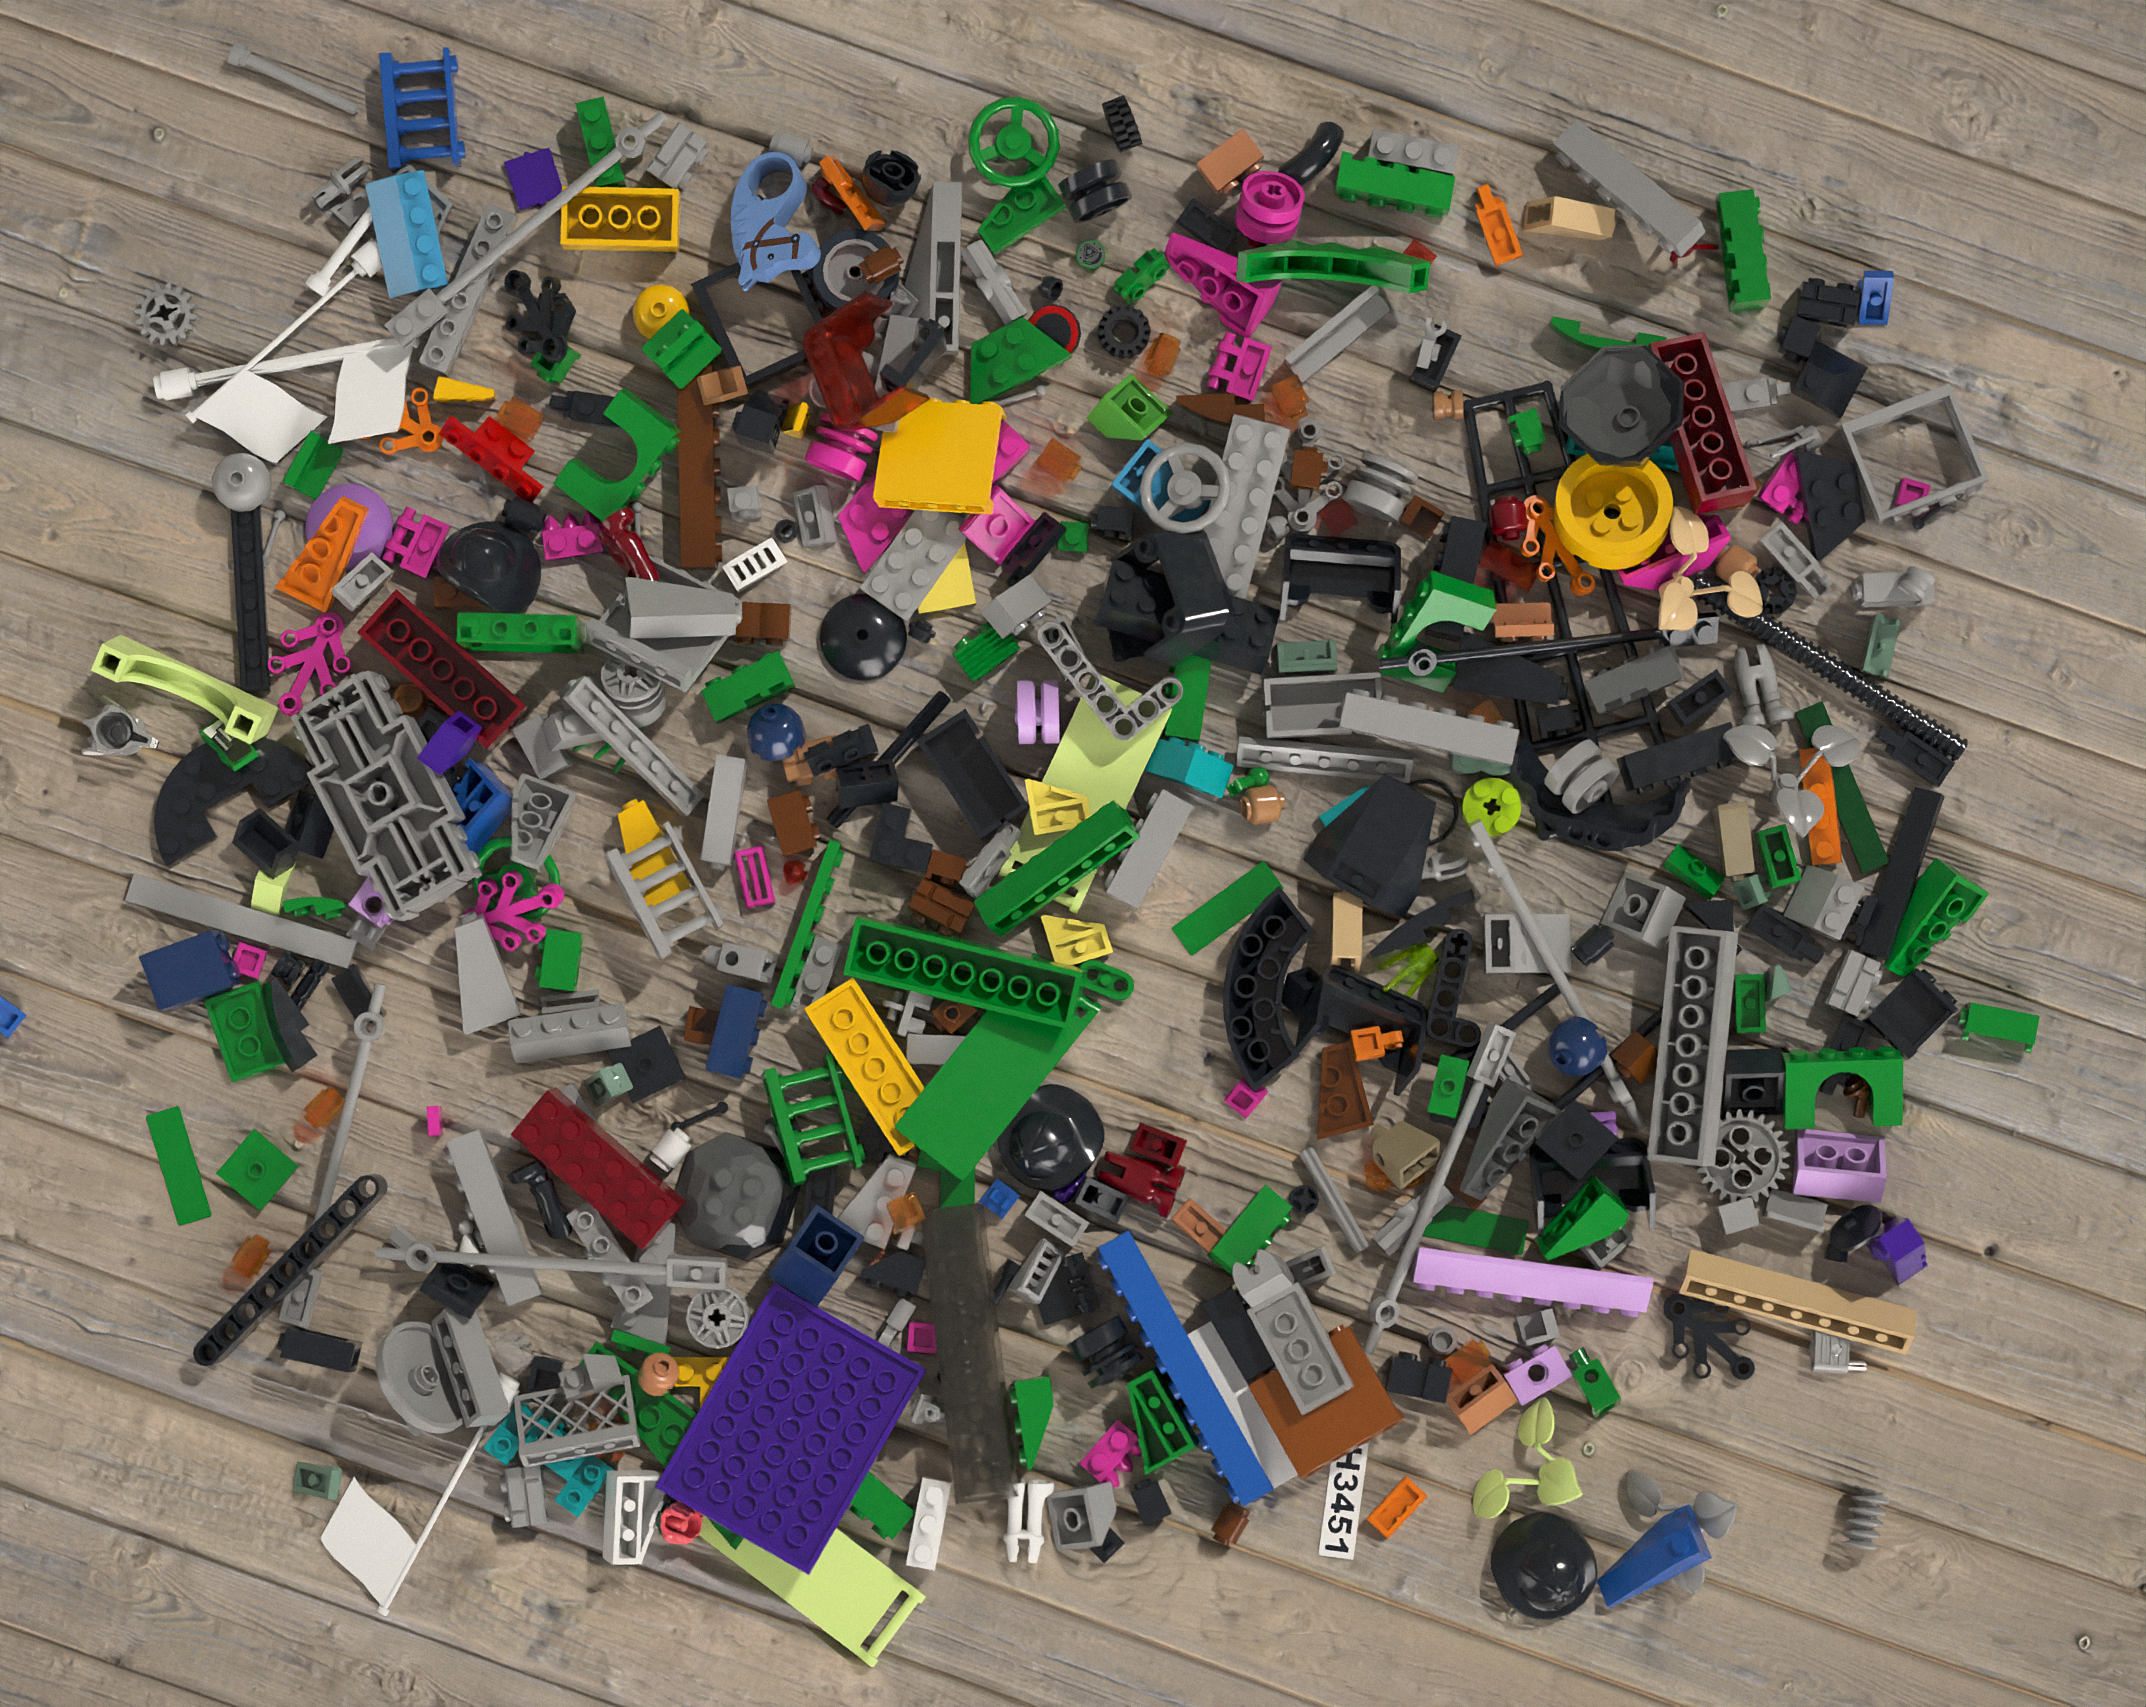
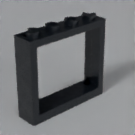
[691,262,838,390]

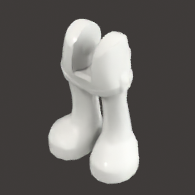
[999,1478,1054,1563]

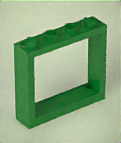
[457,612,585,654]

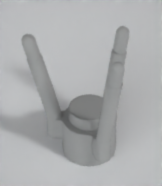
[1746,425,1822,458]

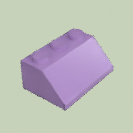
[1792,1129,1887,1203]

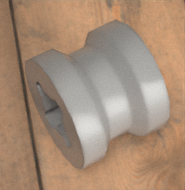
[1898,565,1935,601]

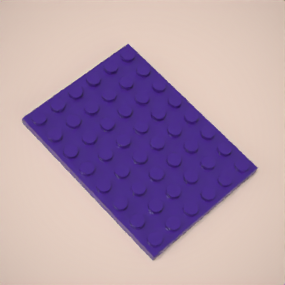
[655,1283,926,1575]

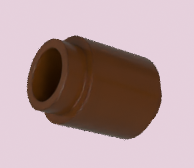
[858,245,904,285]
[1210,1501,1250,1547]

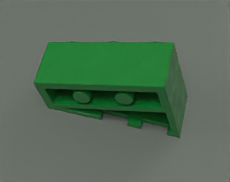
[1127,1366,1200,1475]

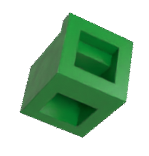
[530,346,582,384]
[1506,408,1547,456]

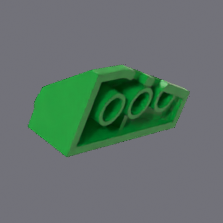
[1884,857,1989,978]

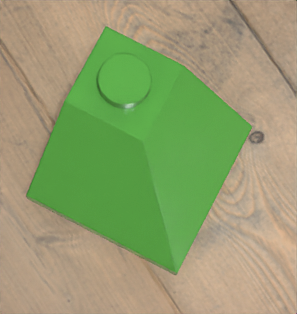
[1086,373,1173,441]

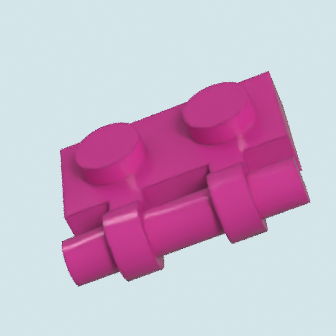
[1207,332,1272,403]
[1757,450,1805,525]
[382,506,451,579]

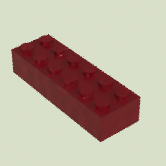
[1648,332,1757,515]
[357,589,530,752]
[510,1087,687,1250]

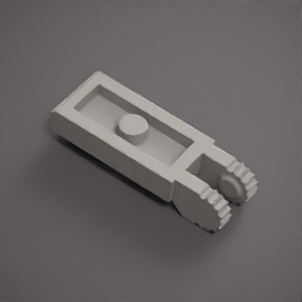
[1758,521,1833,599]
[789,935,844,1021]

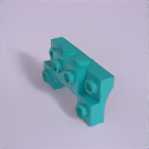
[483,1403,615,1518]

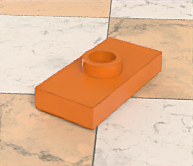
[1366,1476,1427,1539]

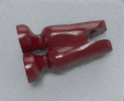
[597,507,660,581]
[1096,1151,1186,1219]

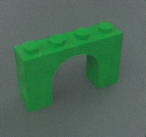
[553,388,682,521]
[1377,570,1496,693]
[1781,1046,1903,1129]

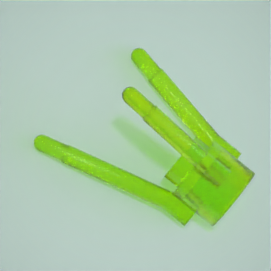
[1377,943,1439,998]

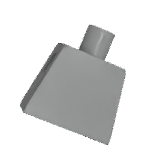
[705,942,778,984]

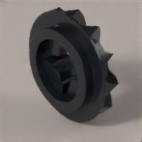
[1754,567,1797,614]

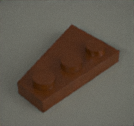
[1317,1040,1374,1140]

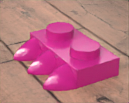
[542,510,604,561]
[1079,1419,1142,1487]

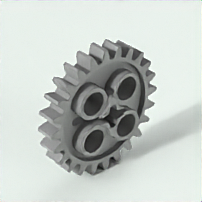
[1696,1109,1790,1202]

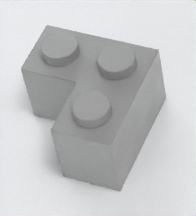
[541,675,603,752]

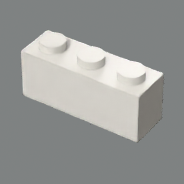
[906,1476,952,1571]

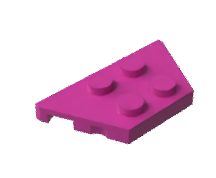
[838,471,915,574]

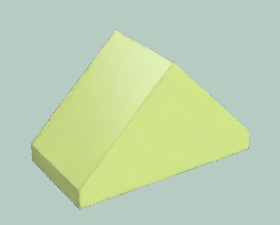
[250,861,297,917]

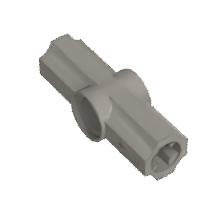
[961,239,1027,326]
[1372,1184,1455,1256]

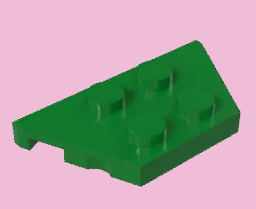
[970,317,1072,404]

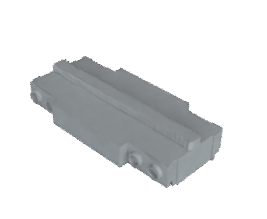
[291,670,482,922]

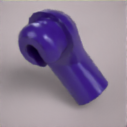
[1052,1171,1088,1204]

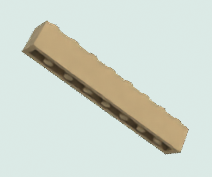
[1679,1249,1918,1355]

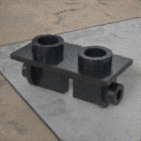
[803,729,867,777]

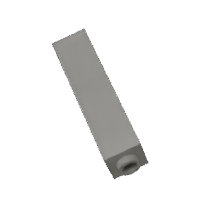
[624,577,741,639]
[701,754,749,870]
[455,912,520,1035]

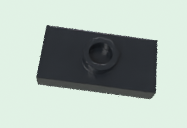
[1176,198,1240,253]

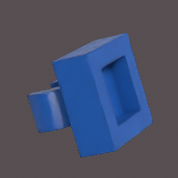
[980,1178,1020,1219]

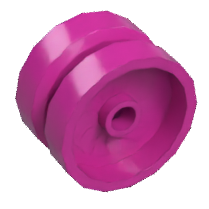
[1235,171,1305,244]

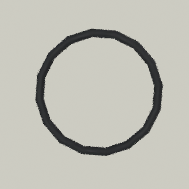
[1407,779,1458,845]

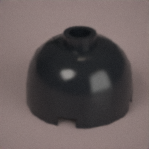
[862,150,921,207]

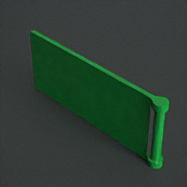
[894,953,1102,1181]

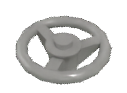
[1140,443,1231,534]

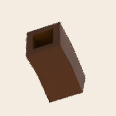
[1449,1173,1487,1210]

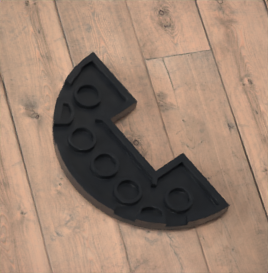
[154,737,312,866]

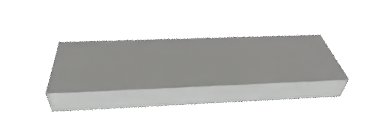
[867,314,919,433]

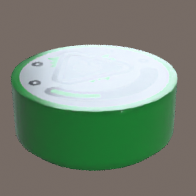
[1076,240,1105,270]

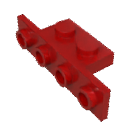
[438,415,544,503]

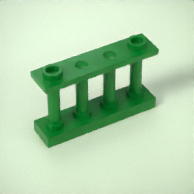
[761,1053,865,1187]

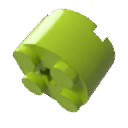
[1460,778,1521,838]

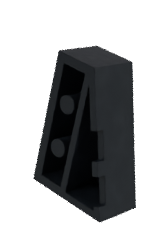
[732,390,790,455]

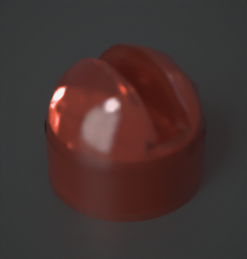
[783,860,808,885]

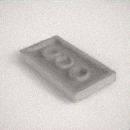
[860,510,967,622]

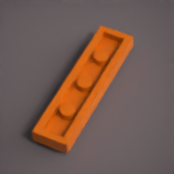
[1799,748,1843,865]

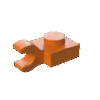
[1350,1026,1404,1062]

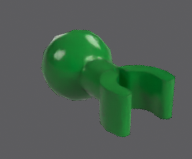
[1226,767,1270,797]

